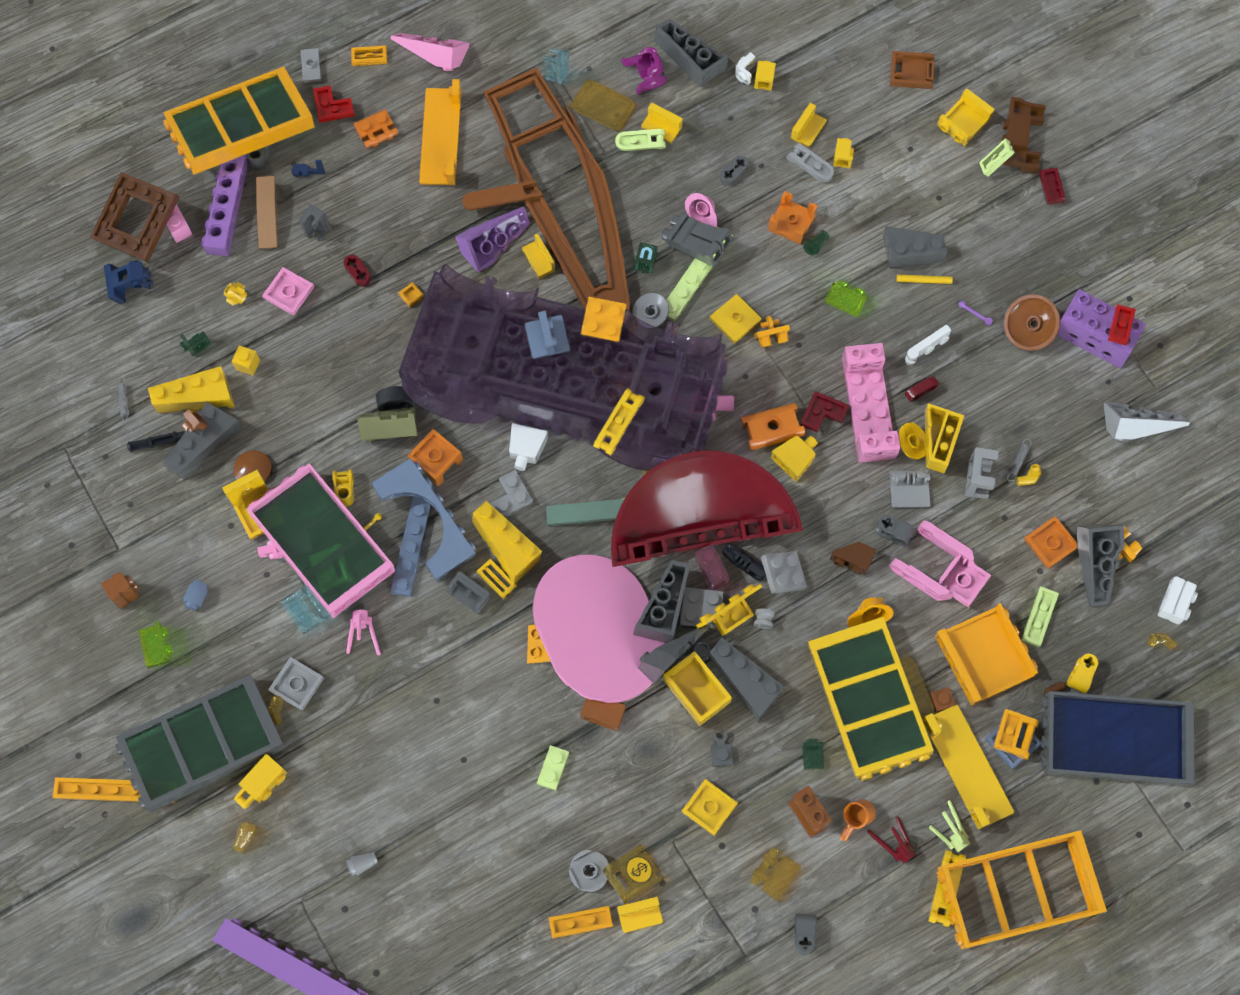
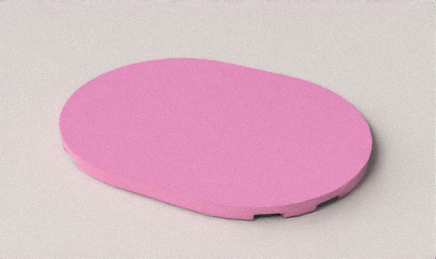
[533,555,665,703]

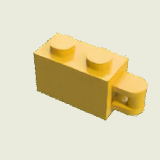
[234,754,287,809]

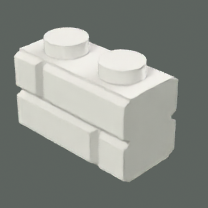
[1157,576,1198,624]

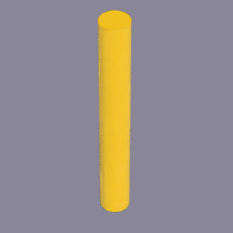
[896,274,953,284]

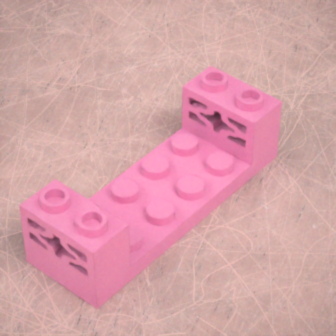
[842,343,900,463]

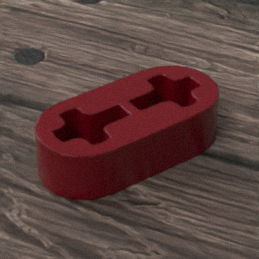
[344,255,371,287]
[905,376,940,402]

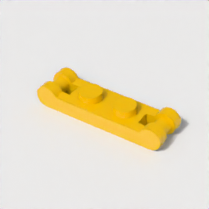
[593,388,645,455]
[928,850,966,927]

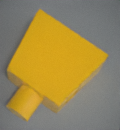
[771,436,818,482]

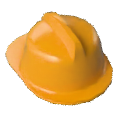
[847,597,893,628]

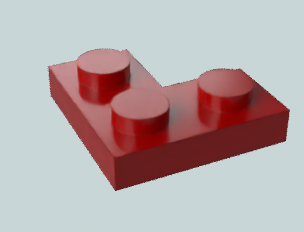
[313,85,355,123]

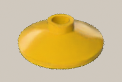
[898,422,926,460]

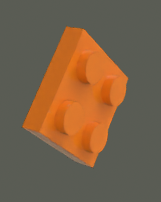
[1024,516,1078,569]

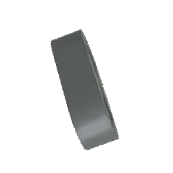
[720,155,749,186]

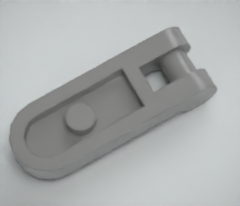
[786,143,834,182]

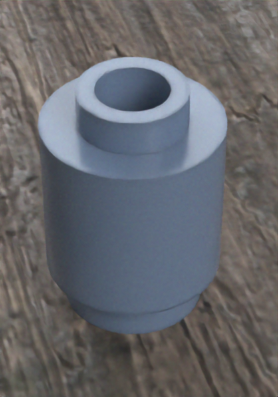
[182,580,208,611]

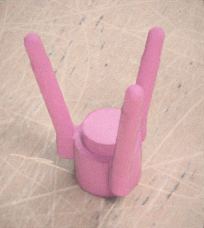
[346,610,381,656]

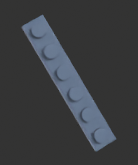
[391,486,435,597]

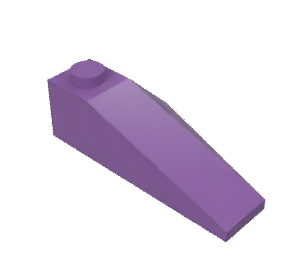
[455,207,530,272]

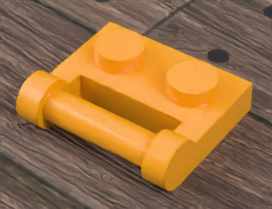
[993,709,1039,760]

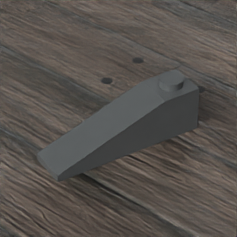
[1077,524,1124,606]
[638,624,711,684]

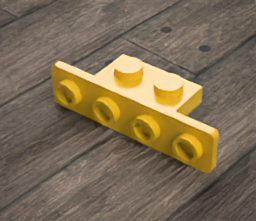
[696,584,762,636]

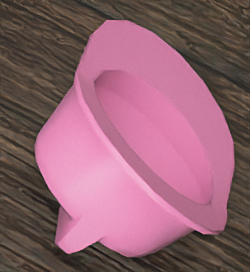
[685,193,717,227]

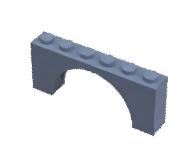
[371,458,476,582]

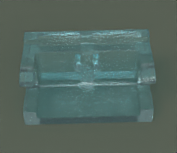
[544,48,570,85]

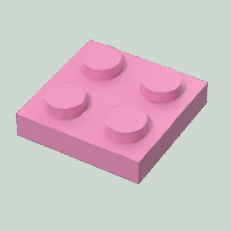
[262,267,314,316]

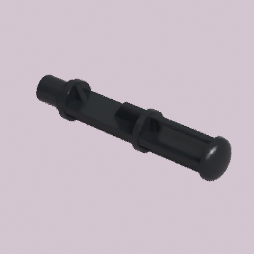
[127,431,185,453]

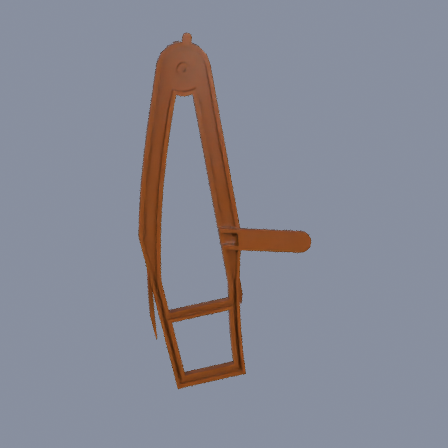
[462,68,630,322]

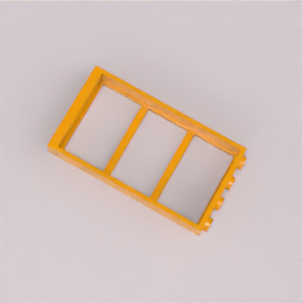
[936,830,1107,950]

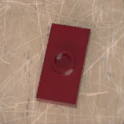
[1039,167,1066,205]

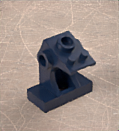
[104,261,153,304]

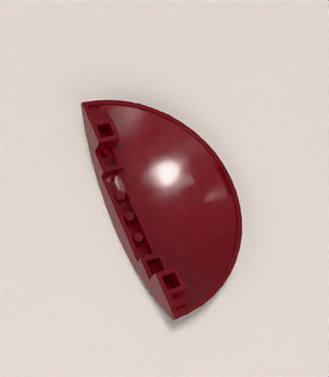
[611,451,803,567]

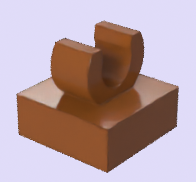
[182,409,209,432]

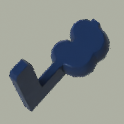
[291,160,325,177]

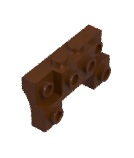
[1001,97,1046,173]

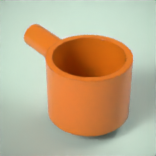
[840,799,876,842]

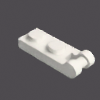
[905,325,951,366]

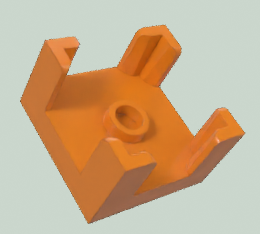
[768,191,818,245]
[407,429,463,487]

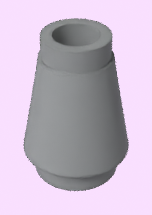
[346,852,378,876]

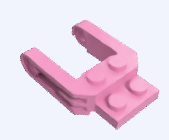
[889,520,991,608]

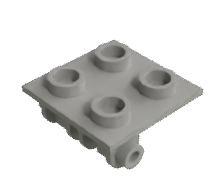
[889,470,930,508]

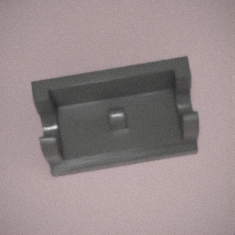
[299,204,331,241]
[447,571,491,615]

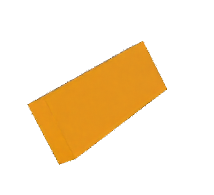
[548,906,613,939]

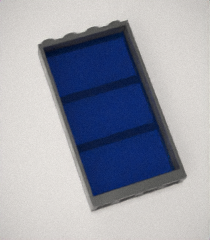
[1041,691,1194,785]

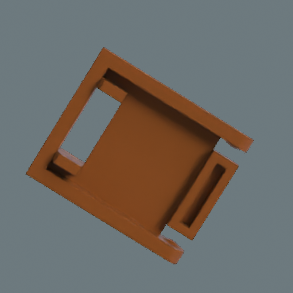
[890,51,934,89]

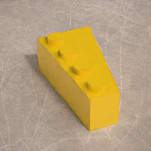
[148,366,235,413]
[472,501,542,584]

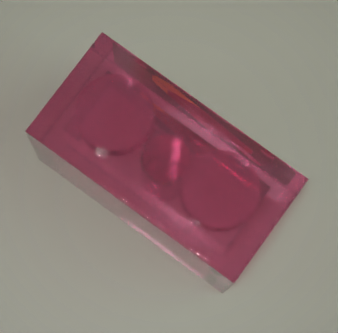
[694,544,730,590]

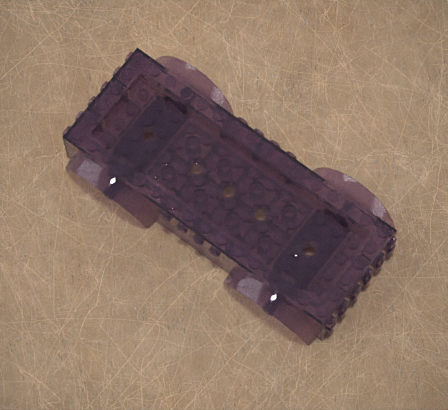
[398,264,728,471]

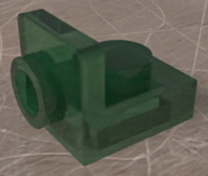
[179,331,212,356]
[802,739,824,770]

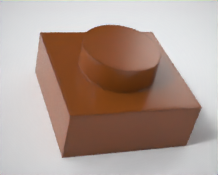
[929,687,956,713]

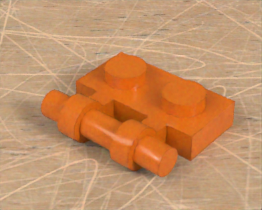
[354,109,399,149]

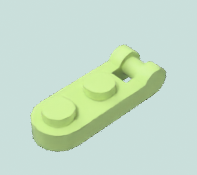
[615,129,666,151]

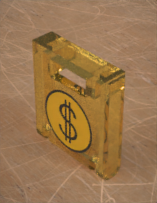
[602,844,665,905]

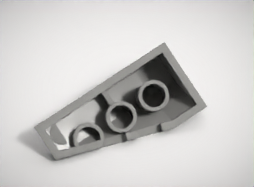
[1104,402,1190,441]

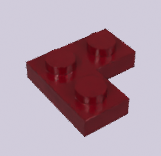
[800,391,850,433]

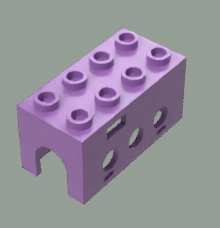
[1057,289,1146,369]

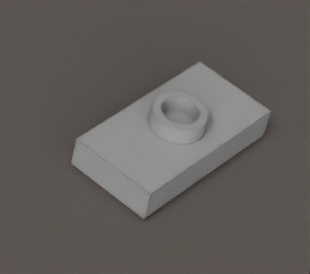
[301,48,322,84]

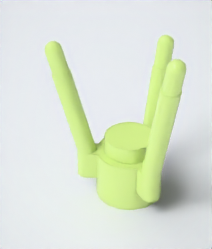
[929,800,970,852]

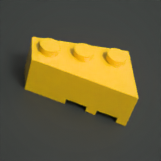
[925,403,965,474]

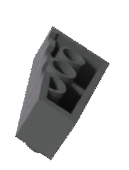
[654,19,729,87]
[163,402,242,480]
[709,638,784,722]

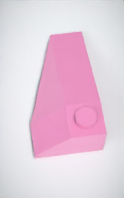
[391,33,470,71]

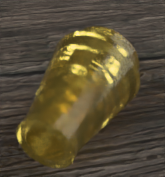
[232,821,257,853]

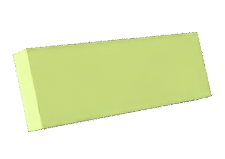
[1021,586,1059,647]

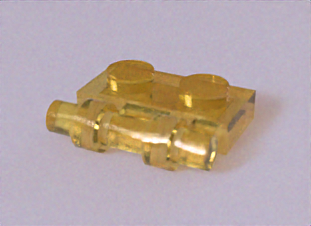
[749,847,801,902]

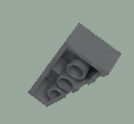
[633,560,690,643]

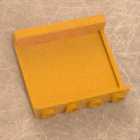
[935,603,1038,706]

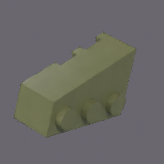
[357,406,418,442]

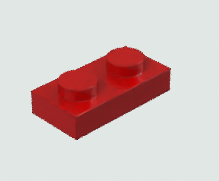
[1107,304,1136,346]

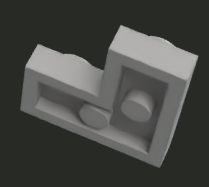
[490,470,533,518]

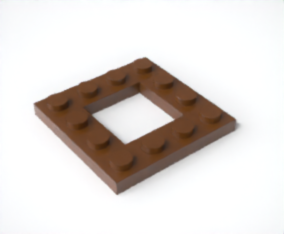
[90,172,180,263]

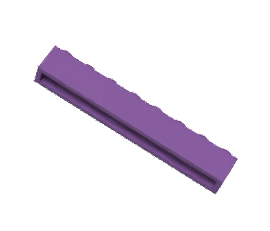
[212,918,368,995]

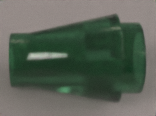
[803,230,829,255]

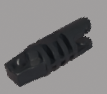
[722,542,766,582]

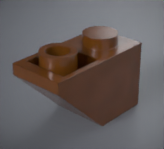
[830,542,877,575]

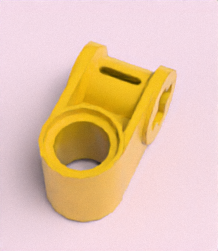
[332,469,354,507]
[1066,653,1098,694]

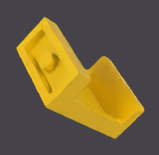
[937,89,995,146]

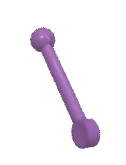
[959,301,993,326]

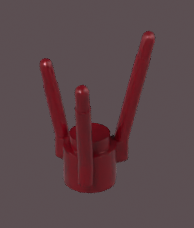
[867,816,916,863]

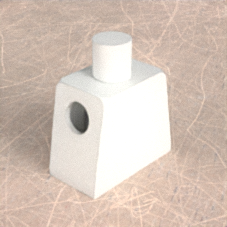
[509,423,548,471]

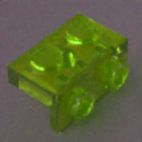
[824,279,869,317]
[138,621,173,669]

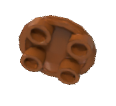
[233,450,272,481]

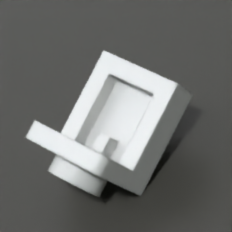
[735,52,755,85]

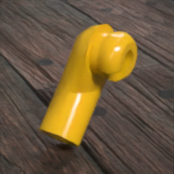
[1016,464,1042,486]

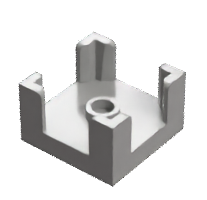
[964,447,999,499]

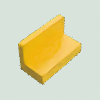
[641,102,683,143]
[791,103,827,148]
[522,233,555,280]
[617,897,663,933]

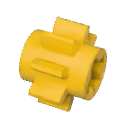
[224,282,247,305]

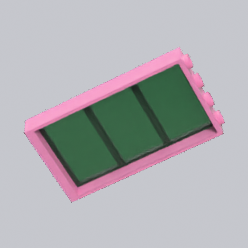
[247,463,395,618]

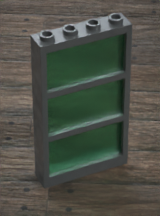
[115,674,285,813]

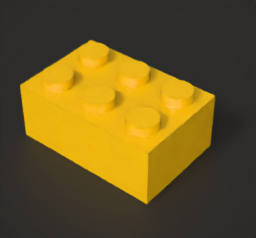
[663,651,732,726]

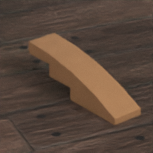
[256,176,278,249]

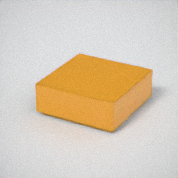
[398,282,425,308]

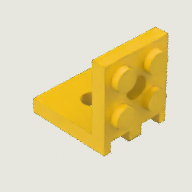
[222,470,286,540]

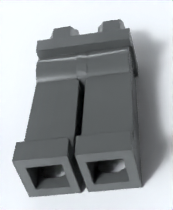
[661,213,733,267]

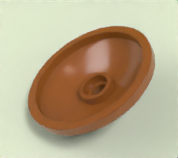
[1004,295,1061,351]

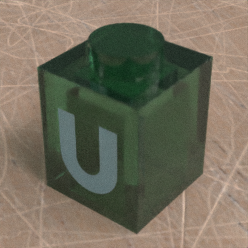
[635,242,658,273]

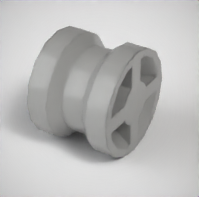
[754,609,775,629]

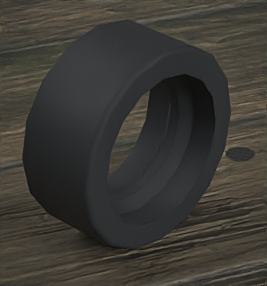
[376,386,413,411]

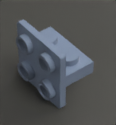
[525,311,570,359]

